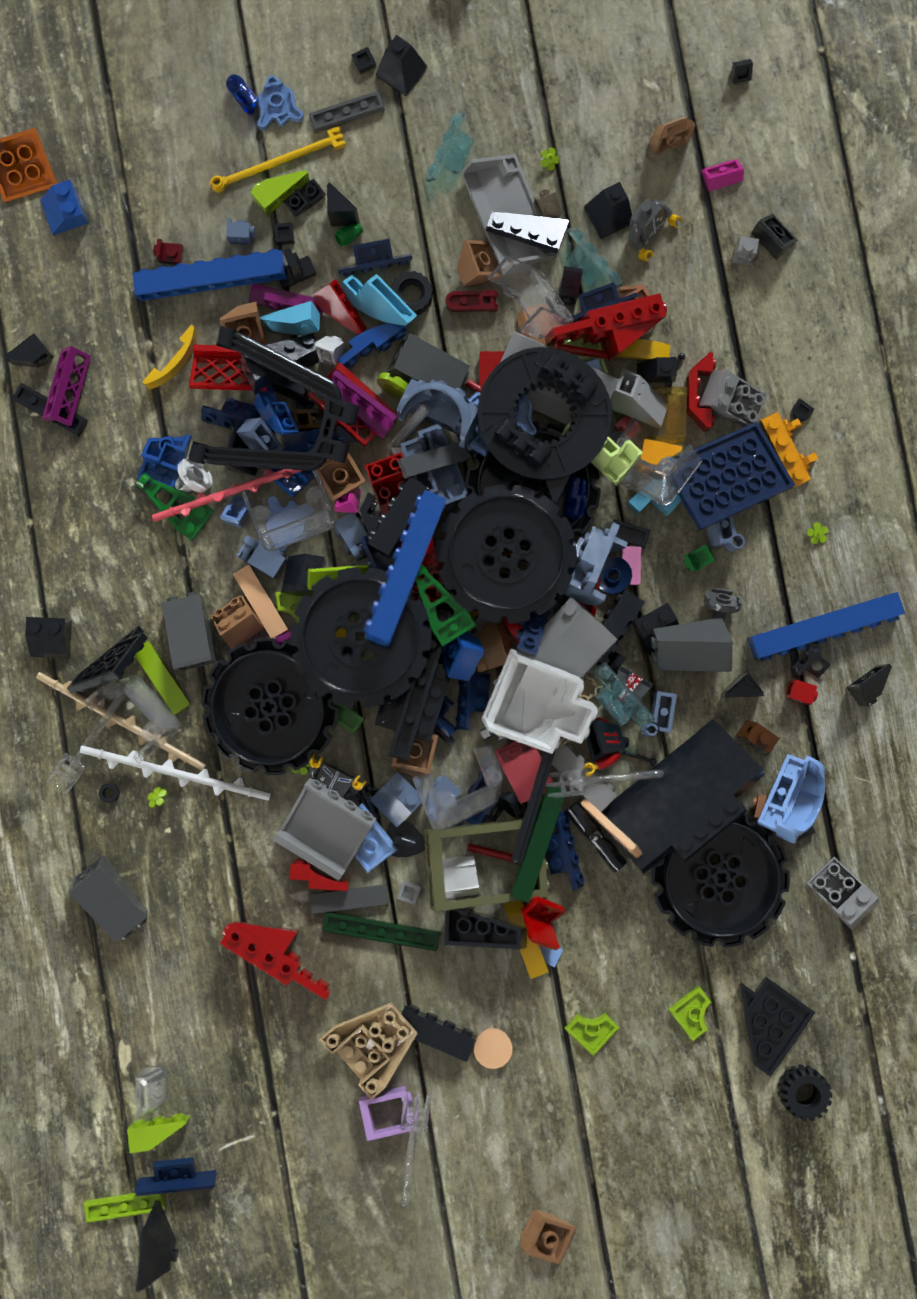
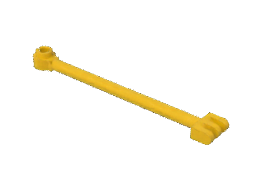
[210,127,346,193]

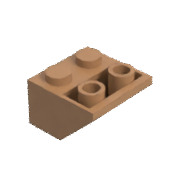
[210,594,264,649]

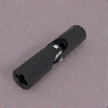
[565,801,627,873]

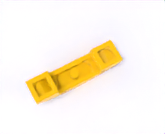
[142,324,198,390]
[600,339,670,360]
[503,901,549,979]

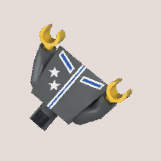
[628,199,683,262]
[309,754,367,800]

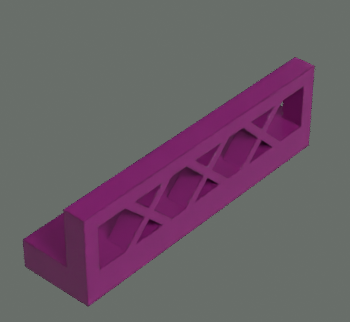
[42,346,91,426]
[332,370,397,439]

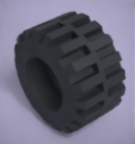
[777,1065,833,1121]

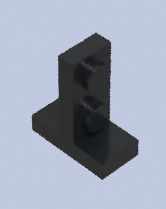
[279,247,317,290]

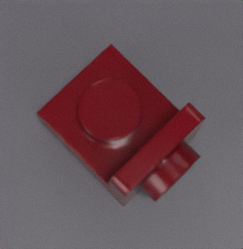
[153,238,184,265]

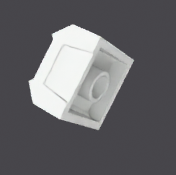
[442,854,480,899]

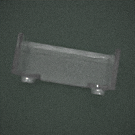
[488,255,574,339]
[616,418,702,505]
[242,470,335,551]
[83,673,180,765]
[412,745,503,830]

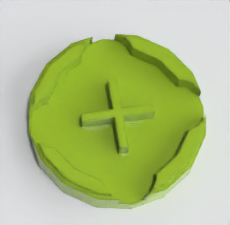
[376,372,408,399]

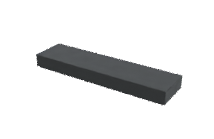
[309,90,385,134]
[398,442,471,479]
[309,884,389,914]

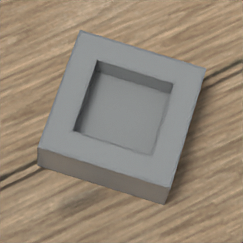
[397,880,421,905]

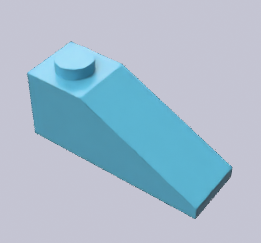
[260,301,320,336]

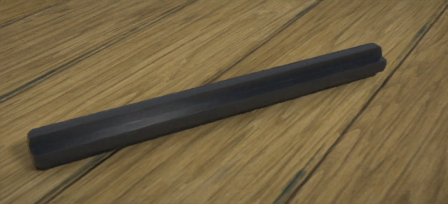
[512,751,555,864]

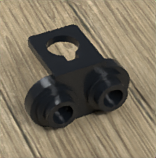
[791,645,830,678]
[486,791,522,822]

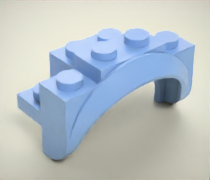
[758,754,825,844]

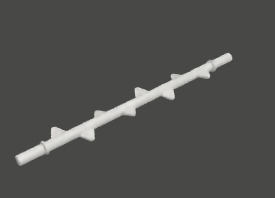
[80,745,271,801]

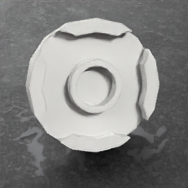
[175,457,213,493]

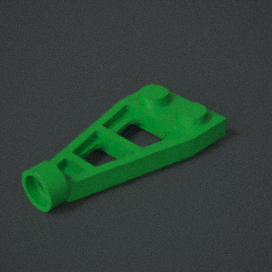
[136,473,215,541]
[415,565,476,646]

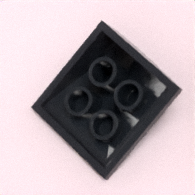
[136,1200,179,1292]

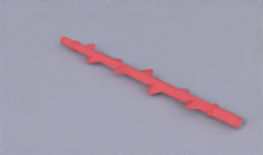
[152,459,330,522]

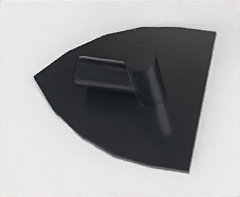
[386,820,425,857]

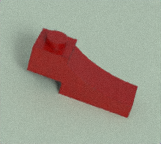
[290,859,350,891]

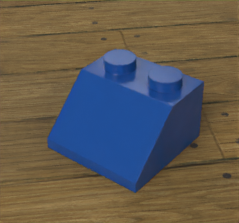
[40,179,88,235]
[440,631,484,681]

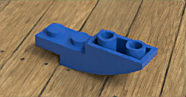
[338,323,408,369]
[253,387,299,435]

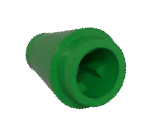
[334,222,363,247]

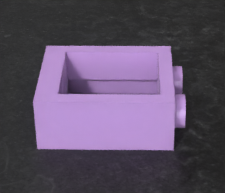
[359,1086,417,1141]

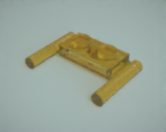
[647,387,688,443]

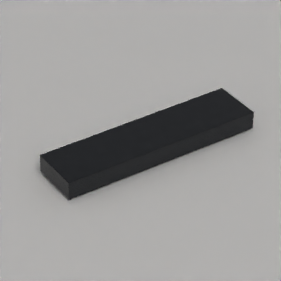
[12,383,88,437]

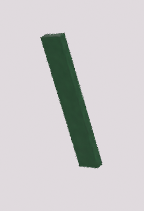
[510,784,566,903]
[323,912,440,951]

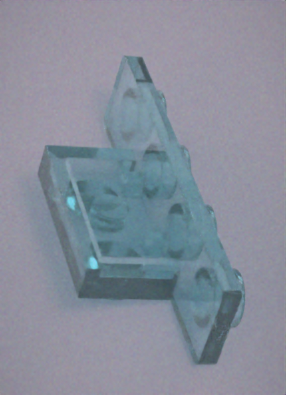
[426,111,474,182]
[566,228,623,287]
[592,663,655,727]

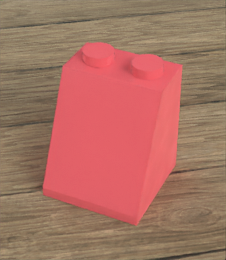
[493,740,555,804]

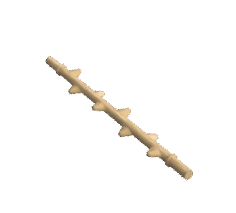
[36,672,207,771]

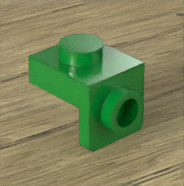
[684,544,716,572]

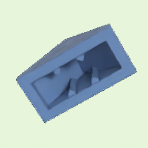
[220,495,252,529]

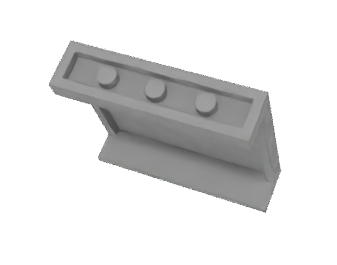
[273,778,376,881]

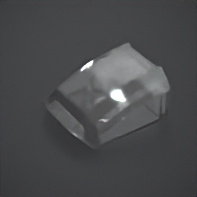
[136,1065,170,1118]

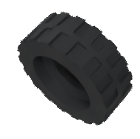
[391,271,433,315]

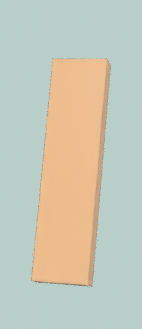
[233,565,288,637]
[581,798,642,858]

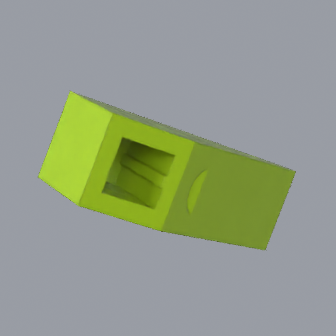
[127,1113,190,1153]

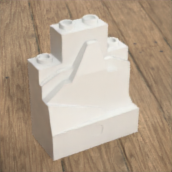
[481,648,597,754]

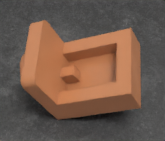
[752,794,766,819]

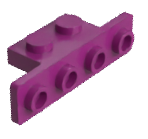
[248,284,323,319]

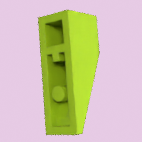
[250,170,310,216]

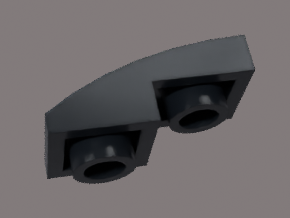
[283,178,327,217]

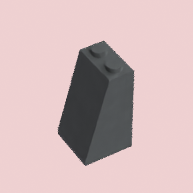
[386,333,470,389]
[162,592,218,671]
[651,617,733,672]
[69,855,148,942]

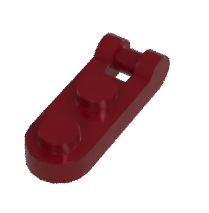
[445,290,498,312]

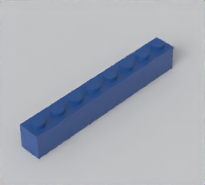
[132,249,288,301]
[363,490,447,647]
[747,592,905,662]

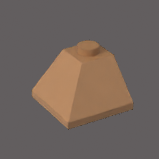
[457,240,503,286]
[220,302,267,345]

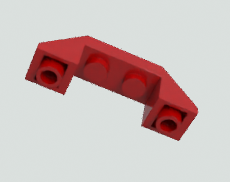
[686,352,716,432]

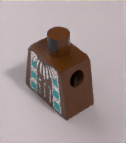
[735,720,780,757]

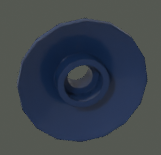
[599,556,632,594]

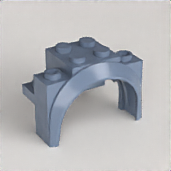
[400,424,468,513]

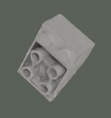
[610,369,668,429]
[699,369,767,427]
[807,857,879,930]

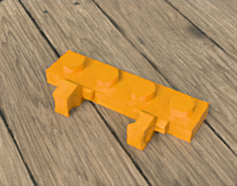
[759,412,818,489]

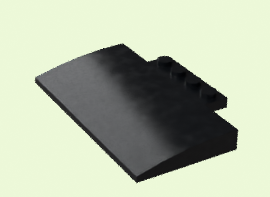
[601,719,765,874]

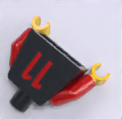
[582,717,629,777]

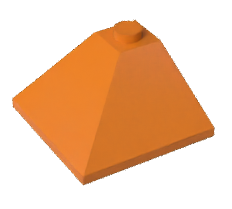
[0,128,58,202]

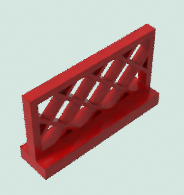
[189,345,267,391]
[308,362,396,447]

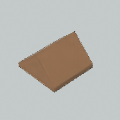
[315,452,366,502]

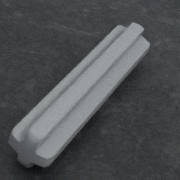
[391,403,430,448]

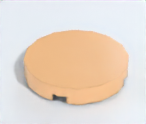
[474,1028,512,1069]

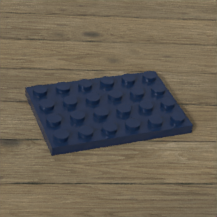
[661,422,795,531]

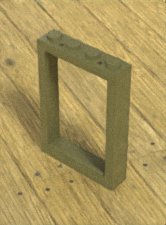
[424,819,550,912]

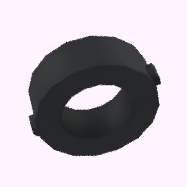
[99,783,120,803]

